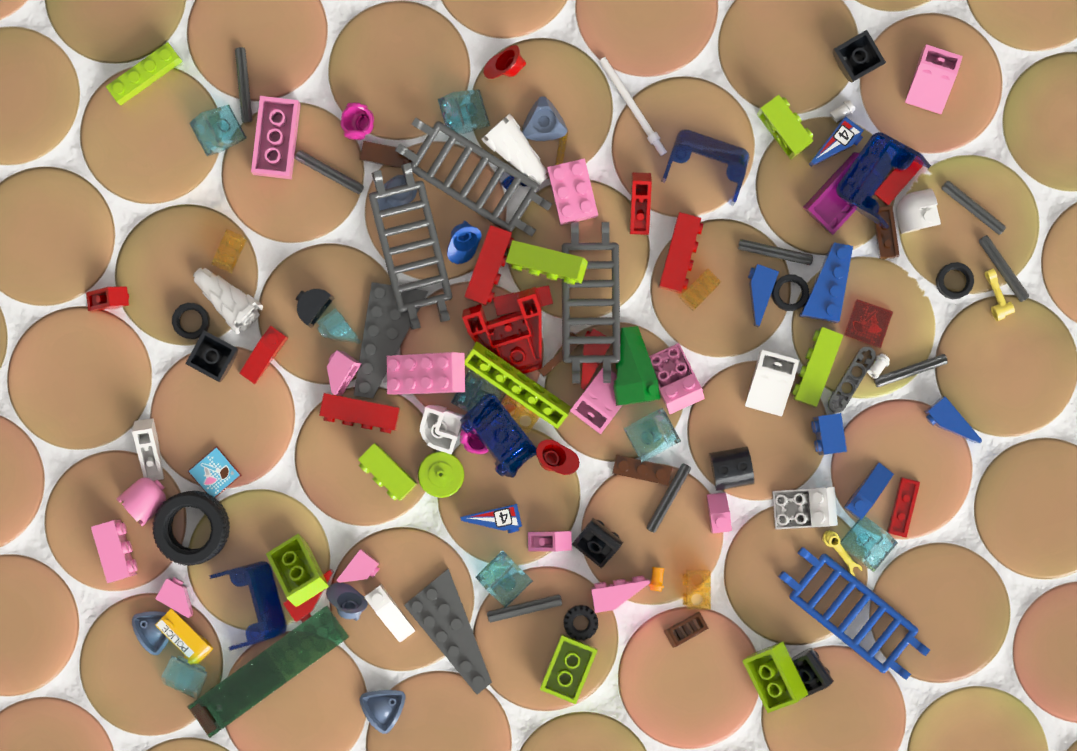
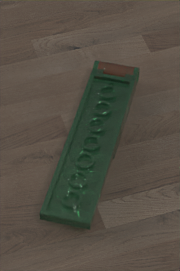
[187,606,350,738]

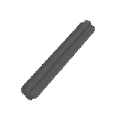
[235,47,252,123]
[295,150,364,194]
[942,181,1006,235]
[979,235,1029,302]
[738,239,813,265]
[874,354,948,387]
[646,463,691,533]
[487,594,562,622]

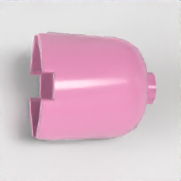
[116,477,166,527]

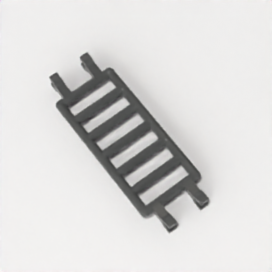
[395,118,552,237]
[369,163,453,330]
[562,222,620,383]

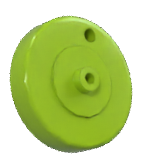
[418,451,464,498]

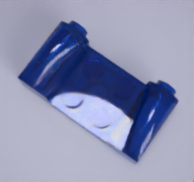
[460,394,537,478]

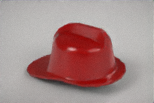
[483,45,526,79]
[536,439,580,475]

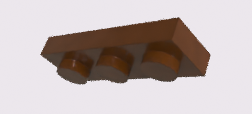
[612,455,673,486]

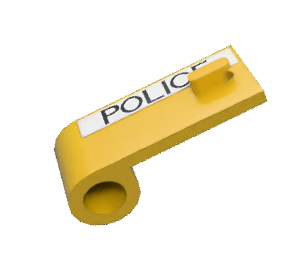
[155,608,214,665]

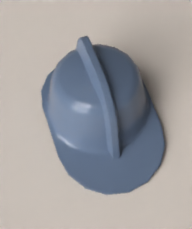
[377,175,417,210]
[326,583,368,621]

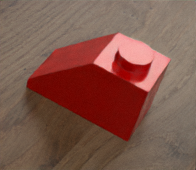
[86,286,129,311]

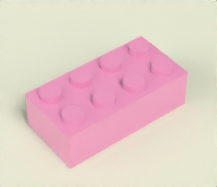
[251,96,301,179]
[387,352,465,395]

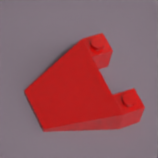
[462,287,542,374]

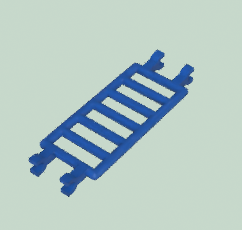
[778,547,930,680]

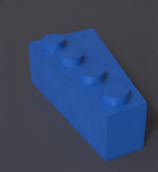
[799,243,853,323]

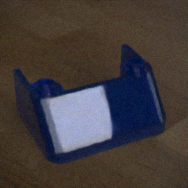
[661,129,750,206]
[836,132,931,229]
[209,561,287,651]

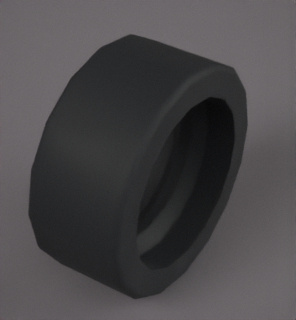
[936,262,974,299]
[772,274,809,311]
[172,303,210,339]

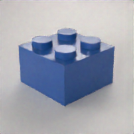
[811,413,847,455]

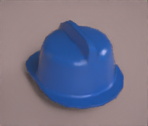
[447,221,482,264]

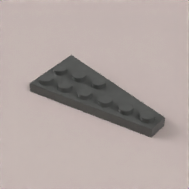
[354,282,429,399]
[404,568,492,695]

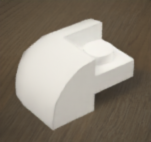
[896,188,941,234]
[420,405,464,454]

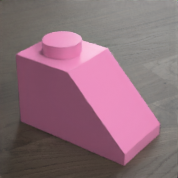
[327,350,362,396]
[707,492,732,533]
[528,531,572,551]
[337,549,380,583]
[155,577,193,618]

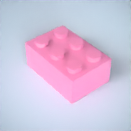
[547,158,598,226]
[91,520,138,583]

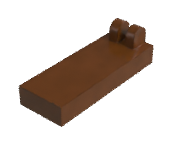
[360,141,414,168]
[872,206,900,260]
[539,332,580,377]

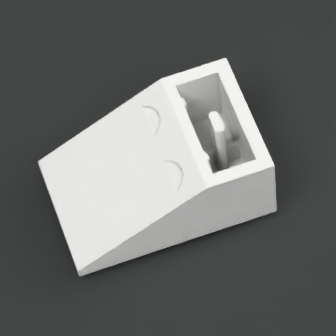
[745,350,799,417]
[773,487,838,529]

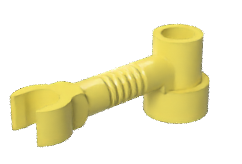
[984,268,1015,321]
[822,530,862,576]

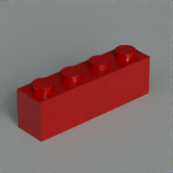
[659,212,704,293]
[464,225,514,306]
[319,393,401,434]

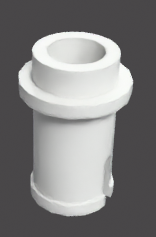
[830,100,856,123]
[867,354,890,379]

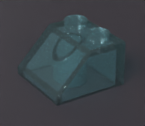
[438,90,490,134]
[190,105,247,156]
[317,308,361,344]
[451,370,506,424]
[624,408,681,462]
[840,516,898,573]
[475,550,533,607]
[161,655,208,700]

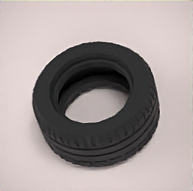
[152,491,230,566]

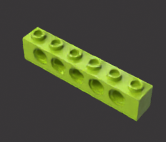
[464,341,571,429]

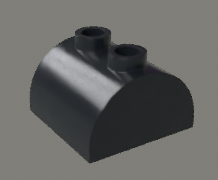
[833,30,886,83]
[295,289,335,328]
[185,330,238,382]
[709,447,754,491]
[572,518,623,569]
[791,648,834,698]

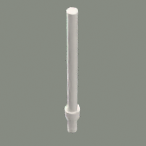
[599,57,667,156]

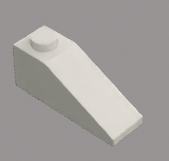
[132,418,164,481]
[365,584,415,642]

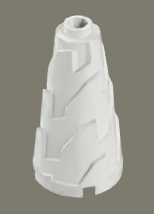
[482,114,548,185]
[193,268,263,334]

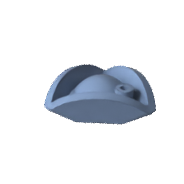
[522,97,567,141]
[132,612,169,655]
[360,690,406,734]

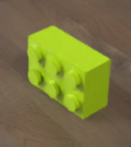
[757,95,814,160]
[358,443,418,501]
[266,534,329,607]
[540,634,598,704]
[742,642,808,713]

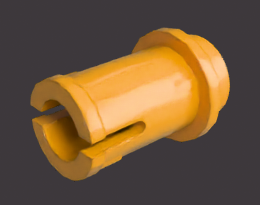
[649,567,664,591]

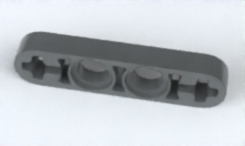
[828,347,876,413]

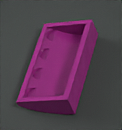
[803,152,884,235]

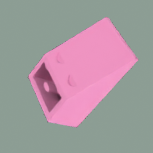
[905,44,963,114]
[649,343,705,414]
[570,368,622,434]
[591,576,650,613]

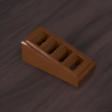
[664,612,709,648]

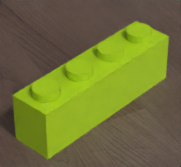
[105,42,183,105]
[506,240,588,285]
[792,327,844,407]

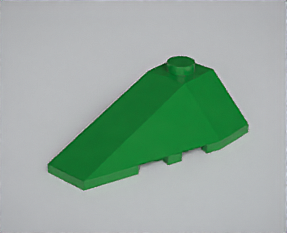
[613,326,661,406]

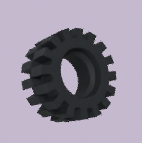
[564,605,598,641]

